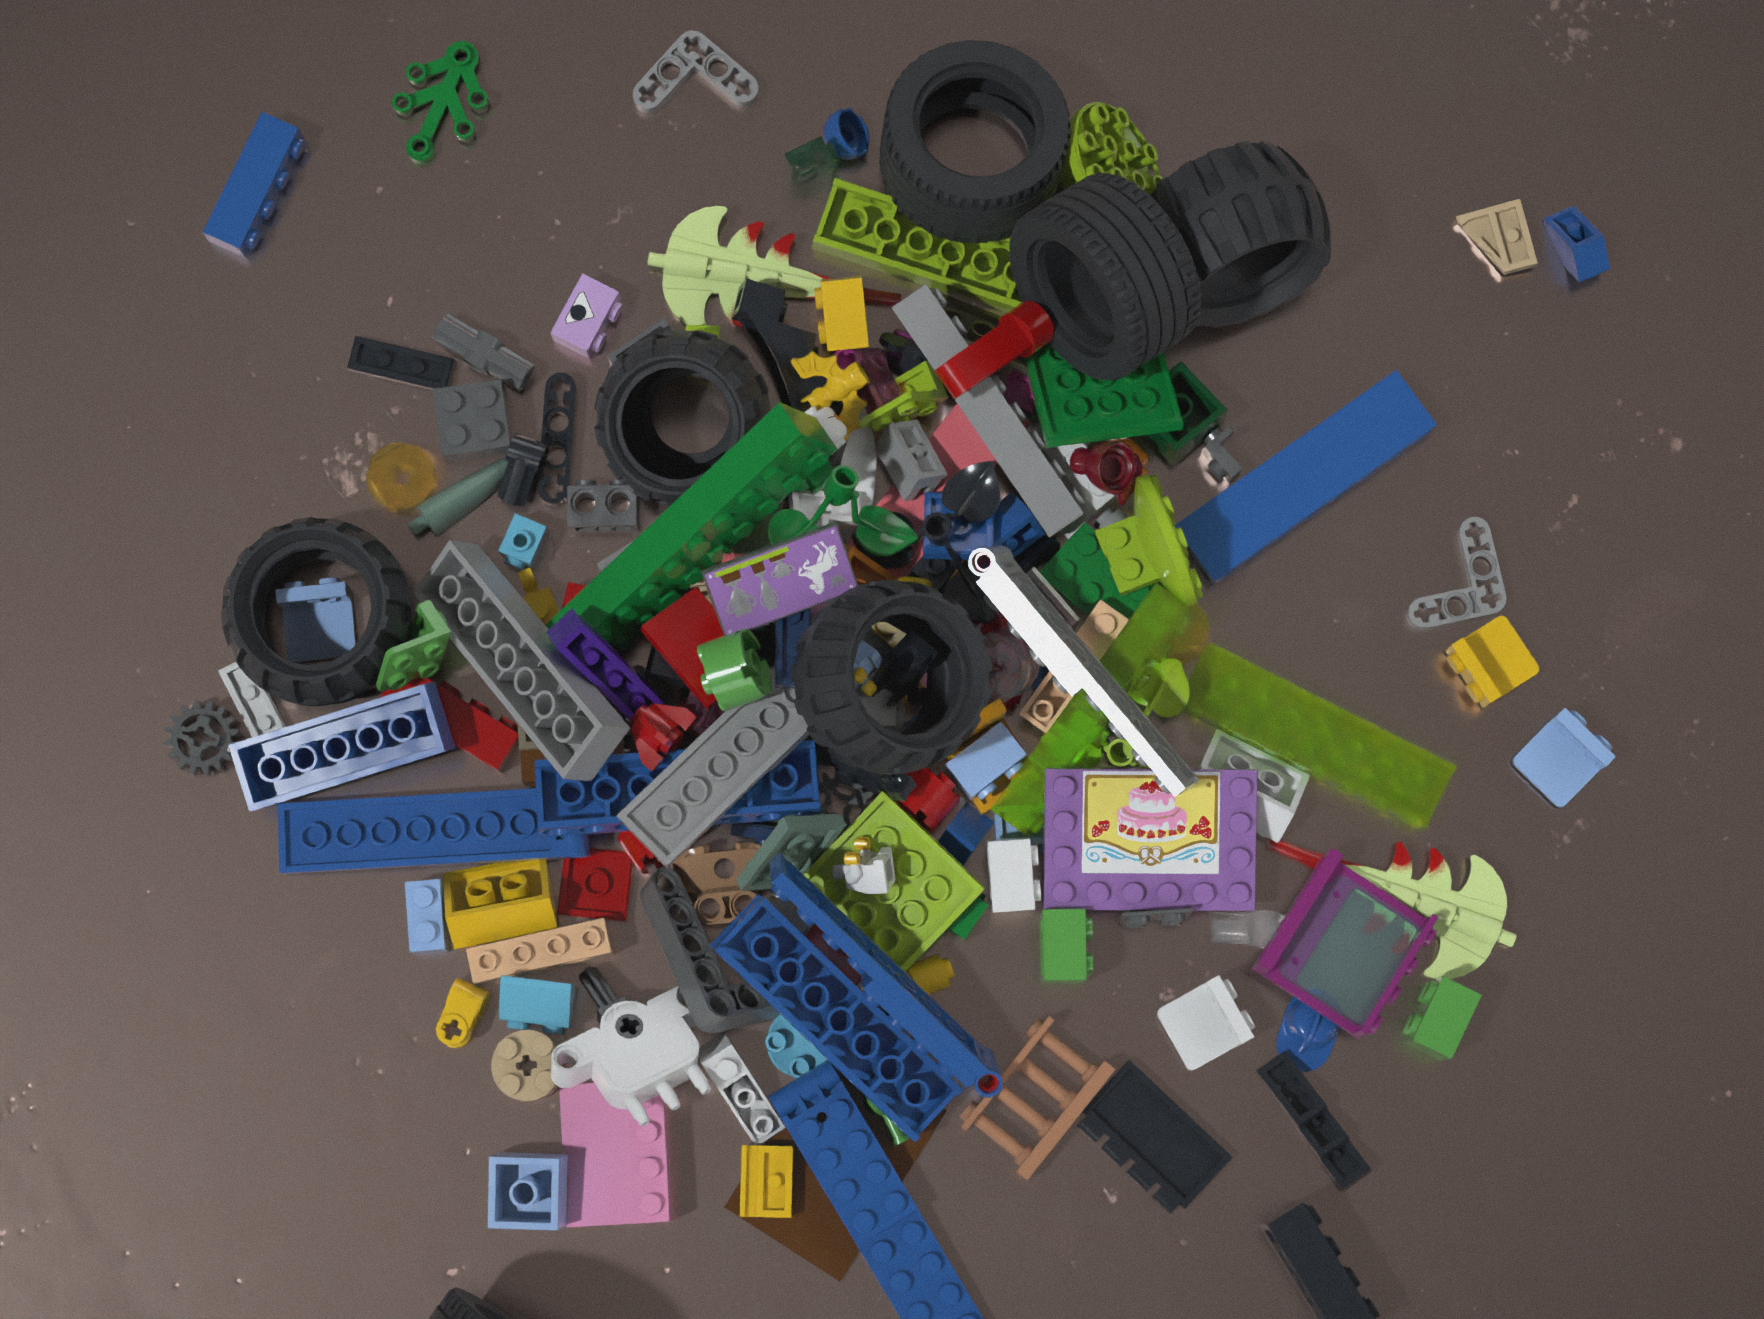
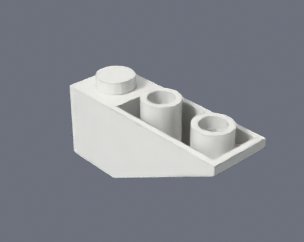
[698,1032,785,1146]

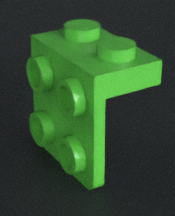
[376,599,451,692]

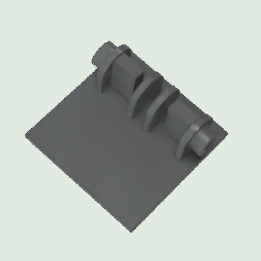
[1117,908,1193,929]

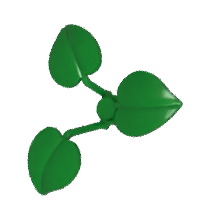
[768,461,918,556]

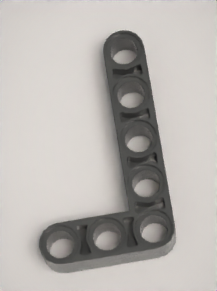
[640,867,780,1033]

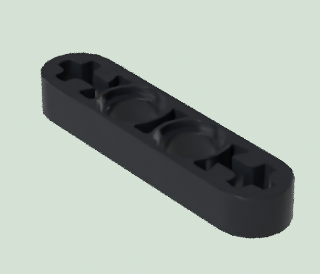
[538,372,577,506]

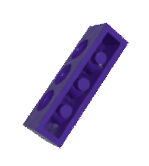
[546,608,669,720]

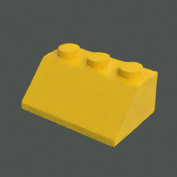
[443,860,558,949]

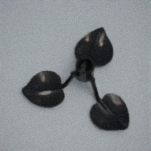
[851,461,1001,624]

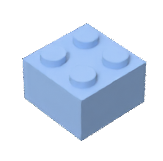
[488,1152,568,1231]

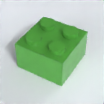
[1040,909,1093,984]
[1402,976,1482,1061]

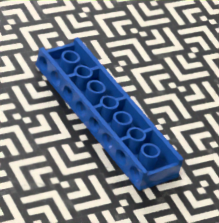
[1175,370,1437,586]
[535,740,821,838]
[709,894,963,1142]

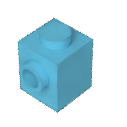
[498,513,550,571]

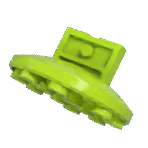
[1061,102,1163,195]
[1095,474,1203,607]

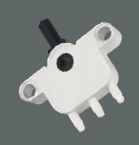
[550,966,711,1126]

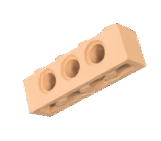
[466,918,614,985]

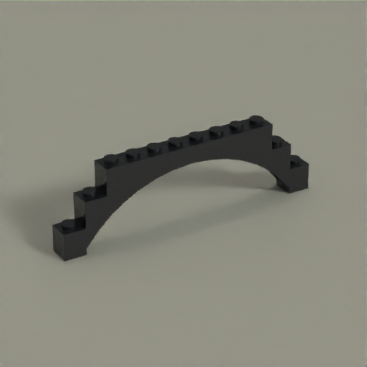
[644,279,843,689]

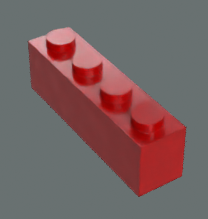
[380,677,519,773]

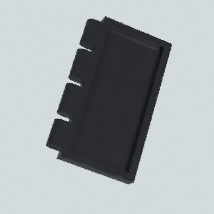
[1077,1060,1233,1214]

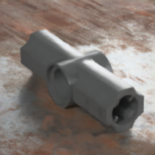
[432,313,535,391]

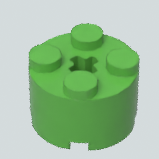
[697,629,772,711]

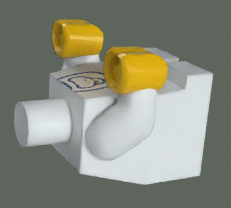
[833,836,896,894]

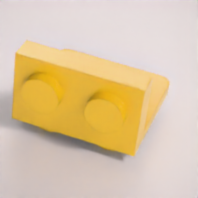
[1445,616,1539,708]

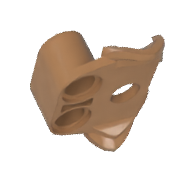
[671,841,763,925]

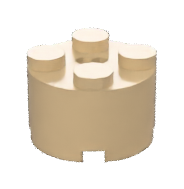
[491,1030,566,1102]

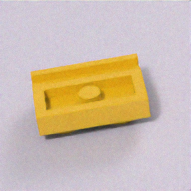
[740,1145,793,1218]

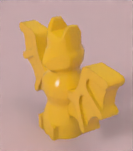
[791,350,870,441]

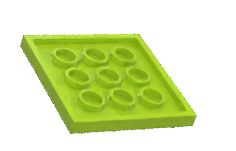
[803,791,986,972]

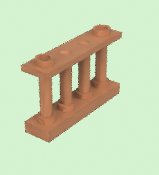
[959,1016,1115,1180]

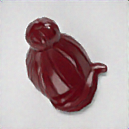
[1070,441,1142,506]

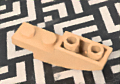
[1019,600,1129,734]

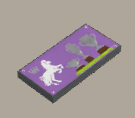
[701,522,858,635]

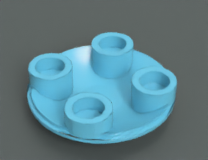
[765,1015,827,1078]

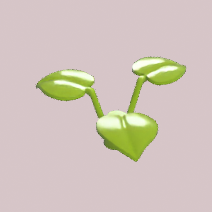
[1040,658,1190,768]

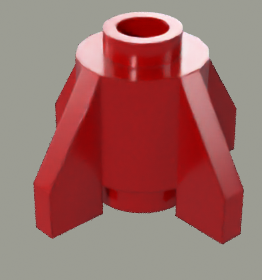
[631,703,698,772]

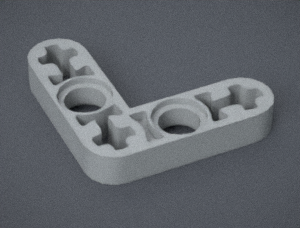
[633,30,759,114]
[1406,517,1506,630]

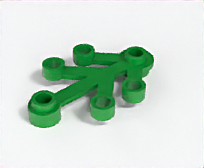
[392,41,489,164]

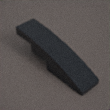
[1257,1051,1372,1192]

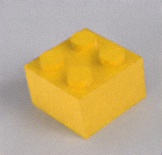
[814,275,869,351]

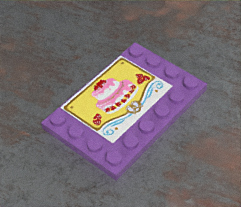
[1043,768,1257,911]

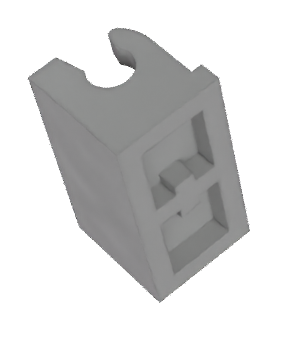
[875,419,947,501]

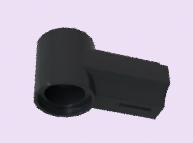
[497,433,549,507]

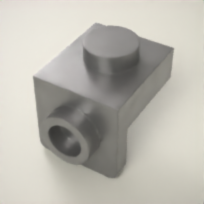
[1202,425,1242,484]

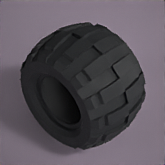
[594,329,772,507]

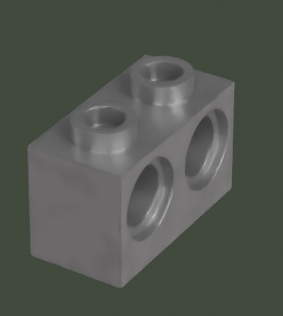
[567,479,639,533]

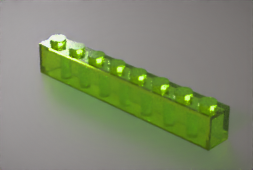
[990,583,1193,837]

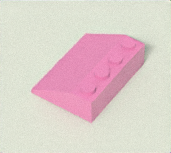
[559,1083,672,1227]

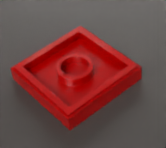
[557,848,634,922]

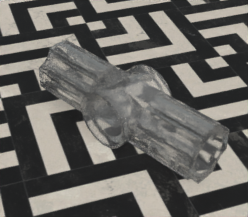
[1210,911,1317,948]

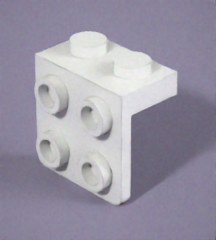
[1157,975,1255,1070]

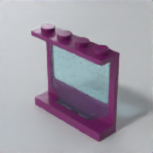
[1252,848,1438,1039]

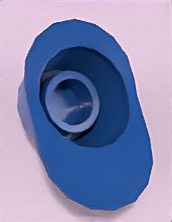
[1276,989,1340,1072]

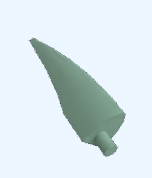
[407,457,508,536]

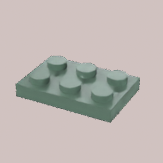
[736,813,846,891]

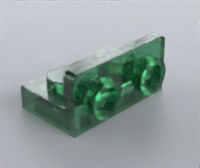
[784,136,839,184]

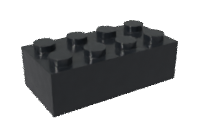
[1259,1201,1380,1319]

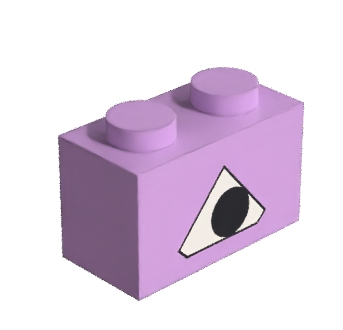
[550,273,623,359]

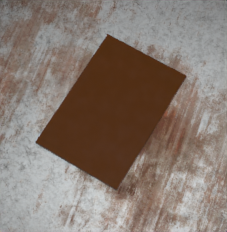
[724,1064,947,1282]

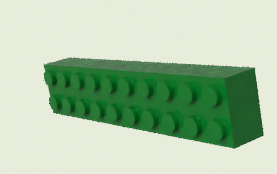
[545,402,837,653]

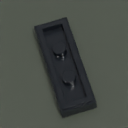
[347,336,456,390]

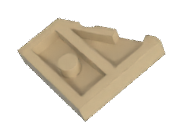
[1456,199,1538,275]

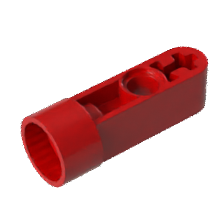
[934,300,1054,400]

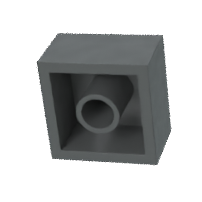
[433,379,512,464]

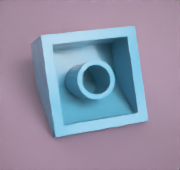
[499,975,577,1035]

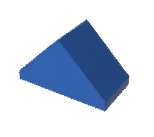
[938,802,995,866]

